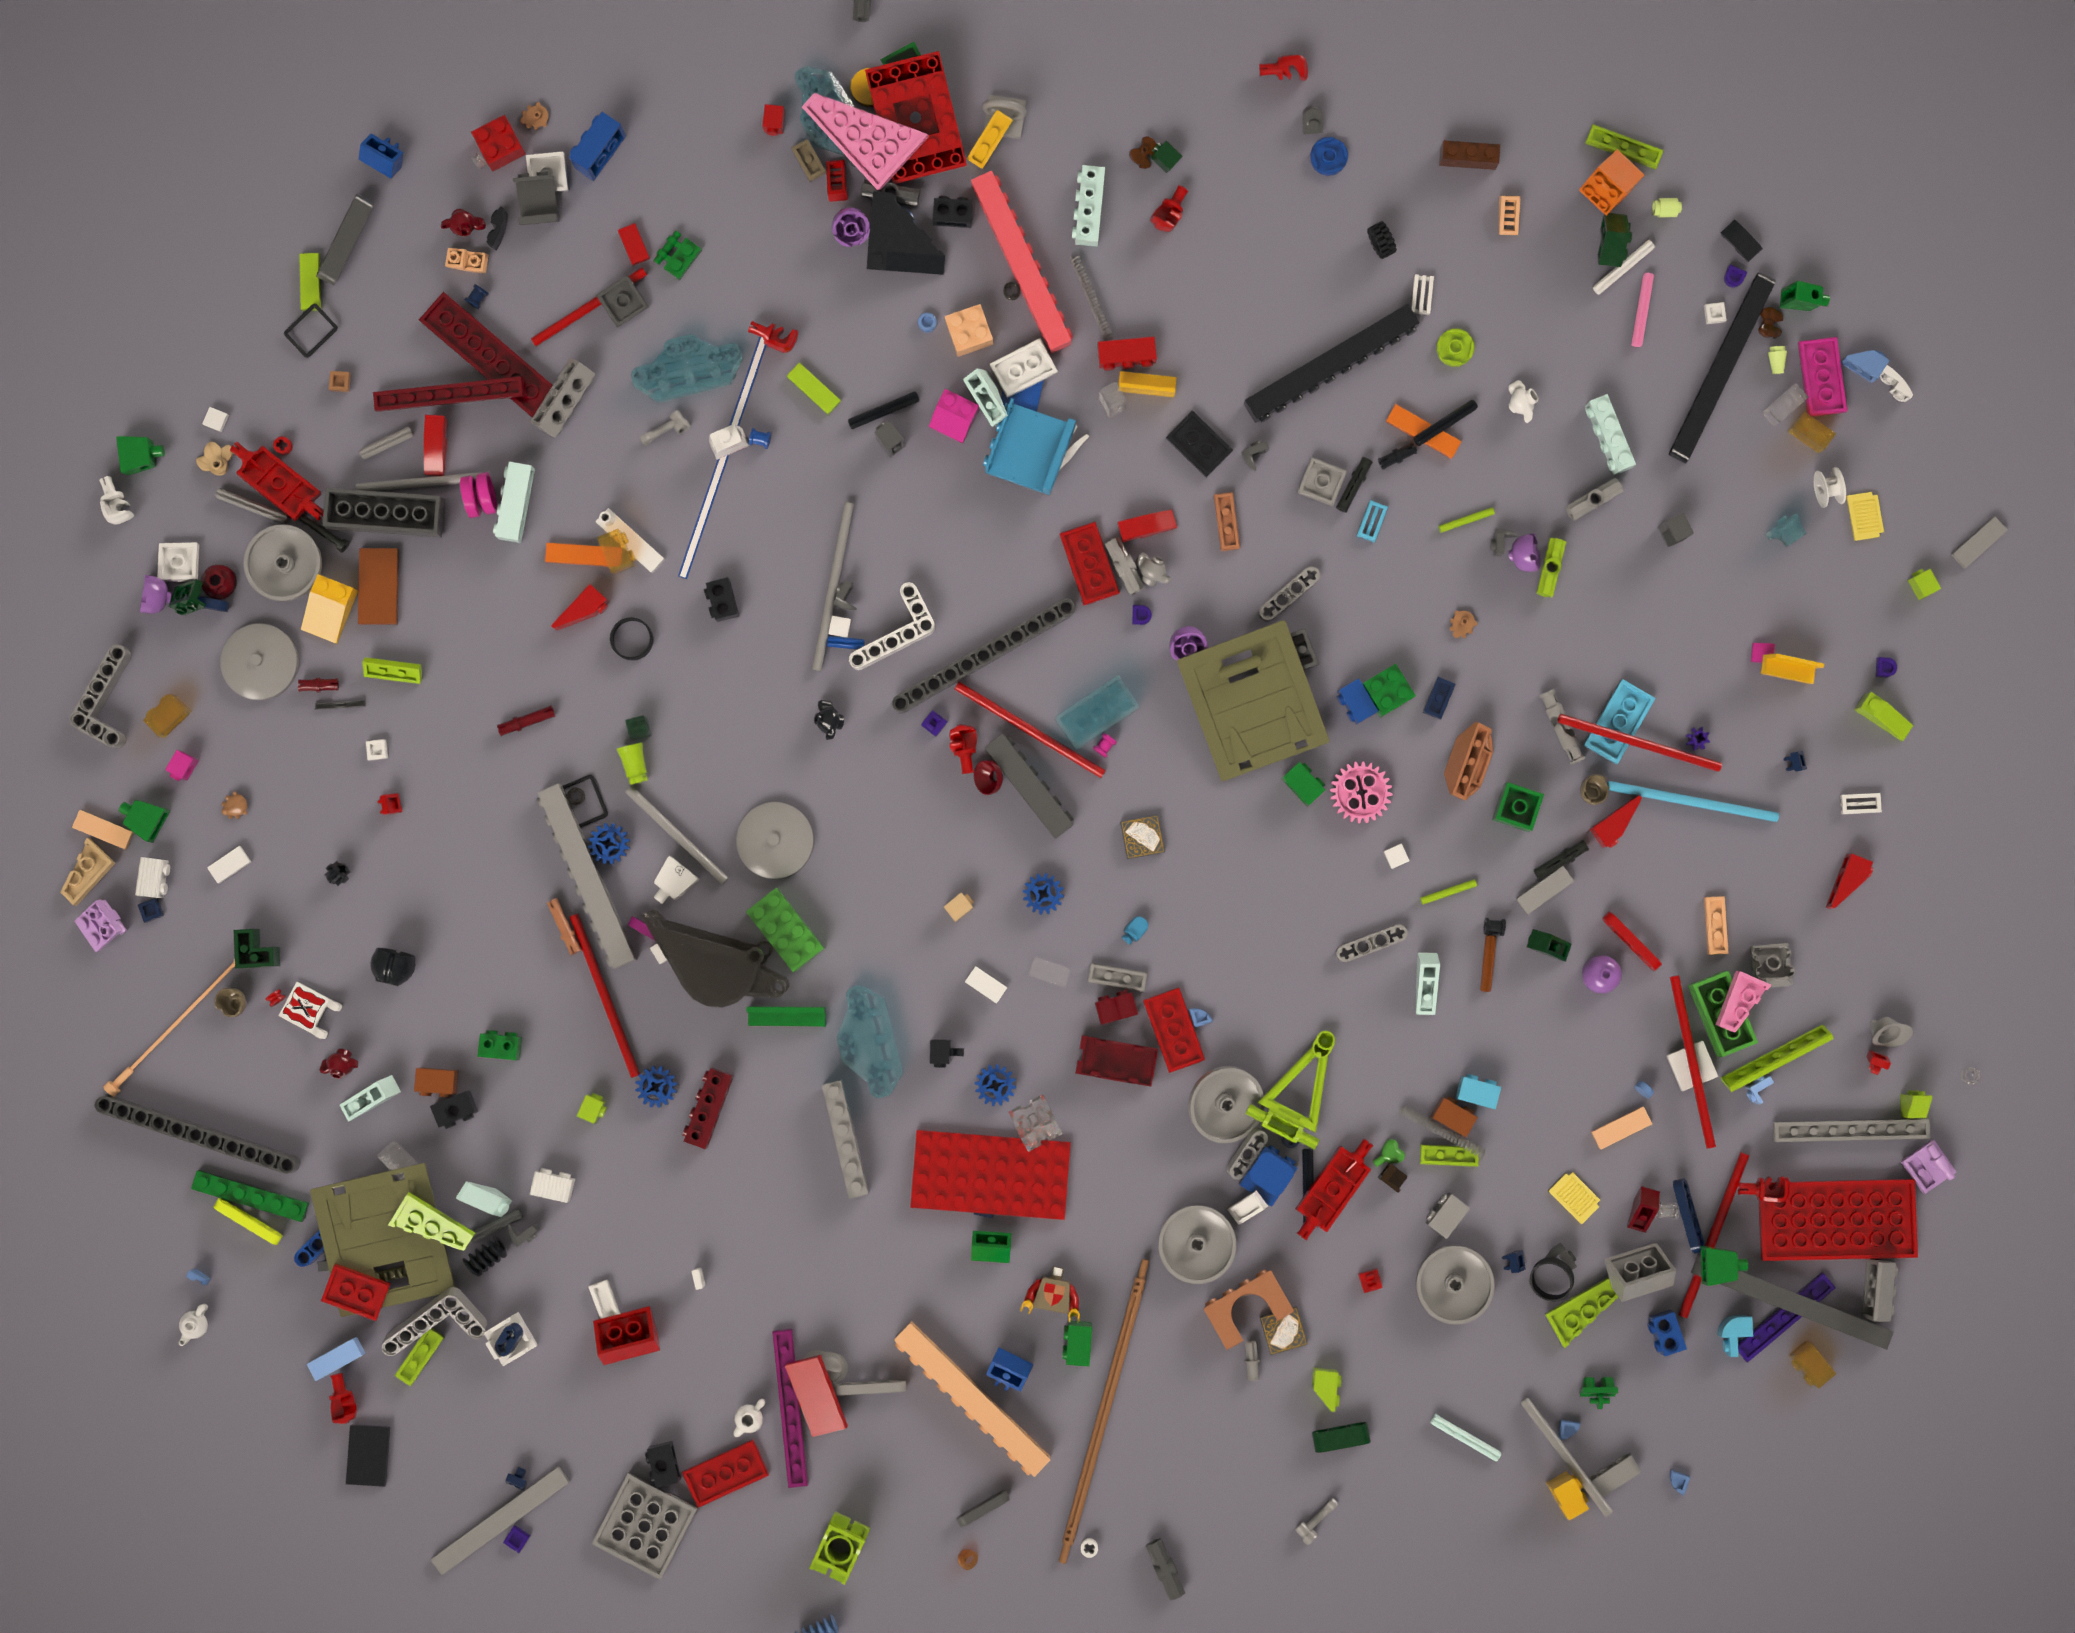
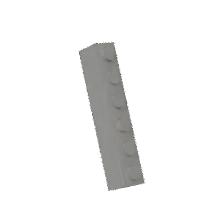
[822,1080,869,1199]

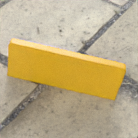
[1118,371,1177,397]
[1761,654,1824,684]

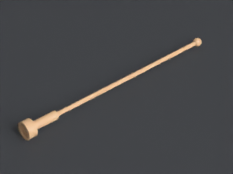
[103,958,235,1097]

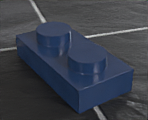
[1423,677,1456,720]

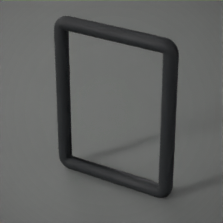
[284,304,338,358]
[562,775,608,828]

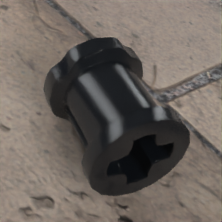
[1483,918,1506,936]

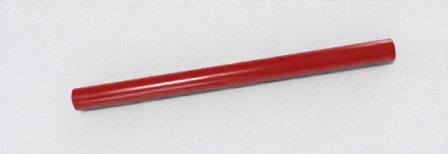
[531,268,647,346]

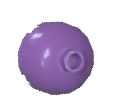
[832,207,870,247]
[1509,533,1540,572]
[140,575,171,614]
[1169,626,1208,660]
[1582,955,1622,994]

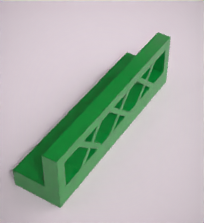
[746,1007,826,1027]

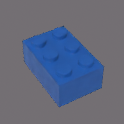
[569,112,626,181]

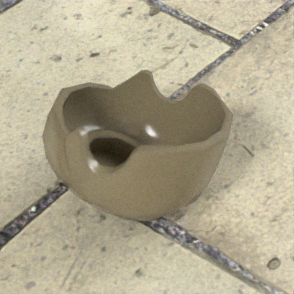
[1580,774,1610,805]
[215,988,247,1017]

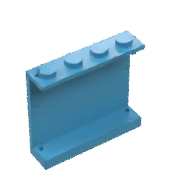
[983,398,1076,495]

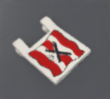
[279,982,343,1039]

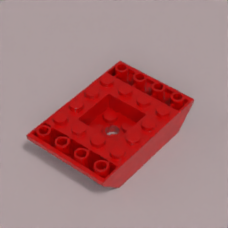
[865,51,967,184]

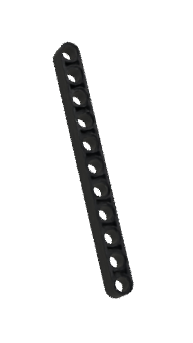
[1668,272,1776,464]

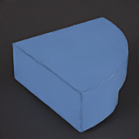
[1189,1008,1213,1027]
[186,1268,211,1285]
[1558,1419,1581,1440]
[1670,1469,1690,1495]

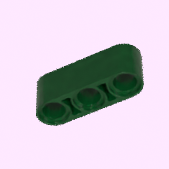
[1312,1422,1371,1453]

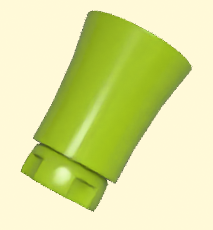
[616,742,648,785]

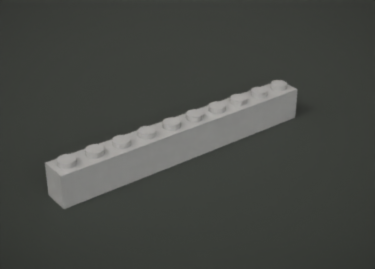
[537,783,637,969]

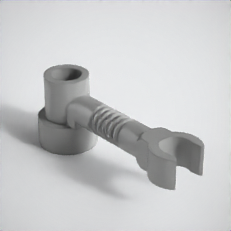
[639,411,691,446]
[1295,1498,1339,1546]

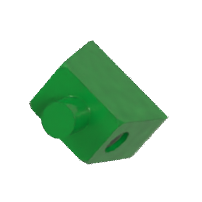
[1779,281,1830,311]
[116,436,165,476]
[119,800,170,843]
[1701,1246,1748,1286]

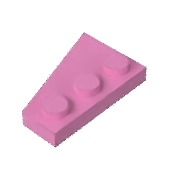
[1715,971,1771,1032]

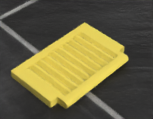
[1846,492,1884,541]
[1548,1172,1600,1224]

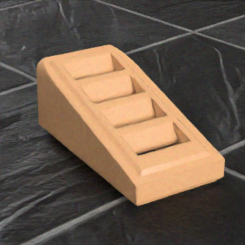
[1499,196,1520,235]

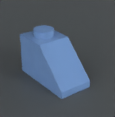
[1841,350,1890,383]

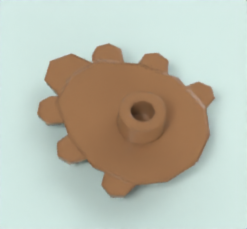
[520,102,549,130]
[1449,610,1478,638]
[221,791,248,819]

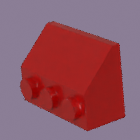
[593,1306,660,1365]

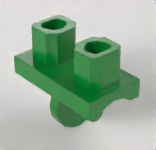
[1579,1377,1618,1409]

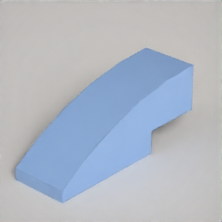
[307,1337,366,1381]

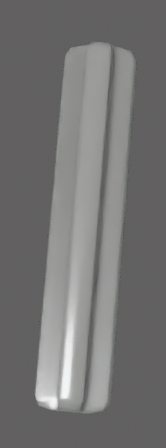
[359,427,413,460]

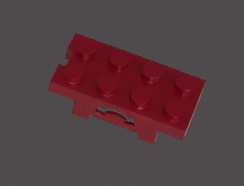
[1075,1035,1158,1087]

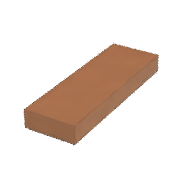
[1214,492,1240,552]

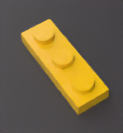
[966,109,1013,169]

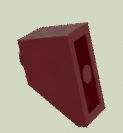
[1627,1186,1660,1233]

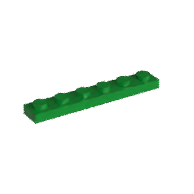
[191,1170,309,1222]

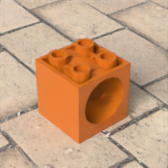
[1579,149,1645,216]

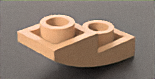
[445,248,489,273]

